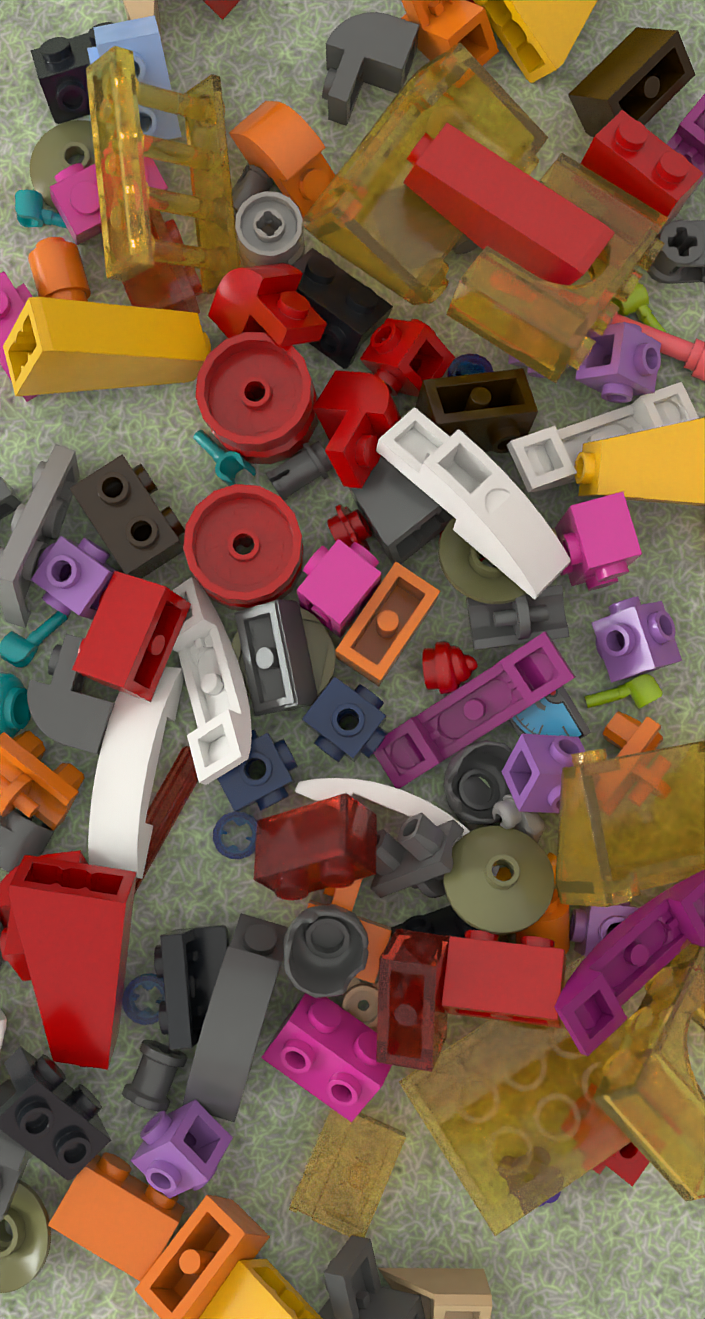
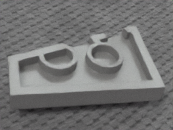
[0,444,80,628]

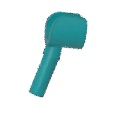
[15,189,67,229]
[193,430,256,486]
[0,611,68,668]

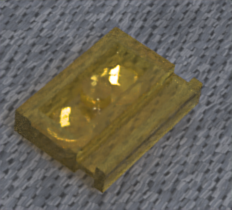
[289,1108,406,1238]

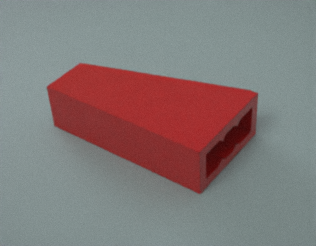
[403,123,615,299]
[9,855,137,1070]

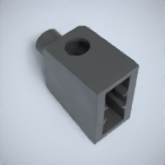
[349,456,454,564]

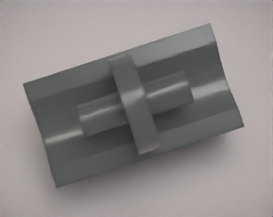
[466,584,570,651]
[361,812,464,898]

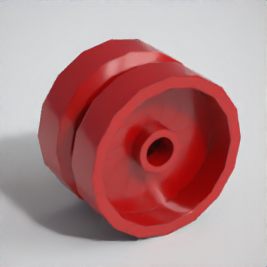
[195,332,318,464]
[183,484,304,611]

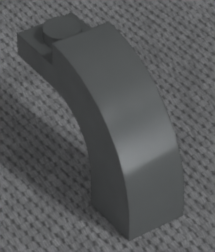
[182,913,288,1122]

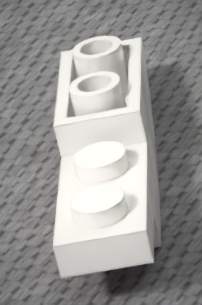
[376,407,571,600]

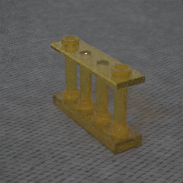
[86,46,241,295]

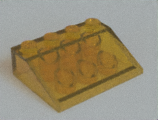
[399,955,687,1236]

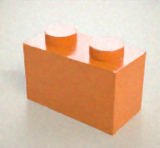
[335,561,441,687]
[48,1152,185,1282]
[135,1195,270,1319]

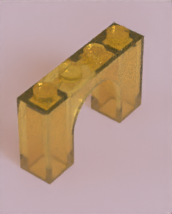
[446,153,669,384]
[593,939,705,1201]

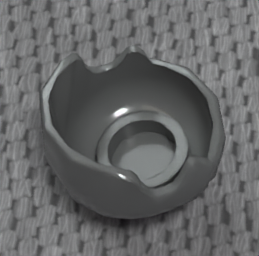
[443,740,513,826]
[284,904,369,998]

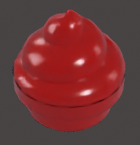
[422,641,478,694]

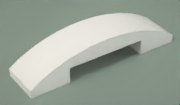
[507,382,699,493]
[172,577,252,785]
[88,666,184,879]
[295,778,500,877]

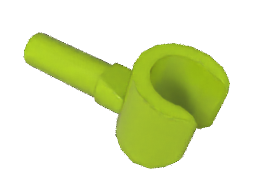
[610,282,667,333]
[584,674,663,709]

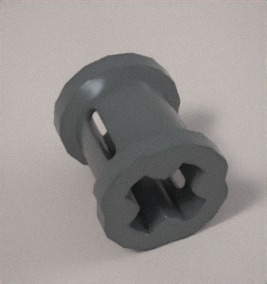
[122,1040,188,1112]

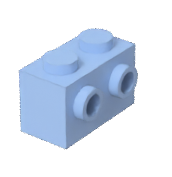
[87,15,182,145]

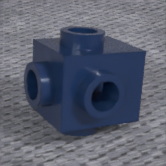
[302,677,388,763]
[217,729,298,812]

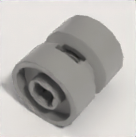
[235,191,305,267]

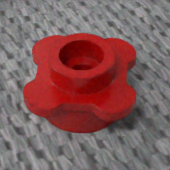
[327,504,372,551]

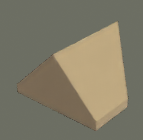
[378,1268,492,1319]

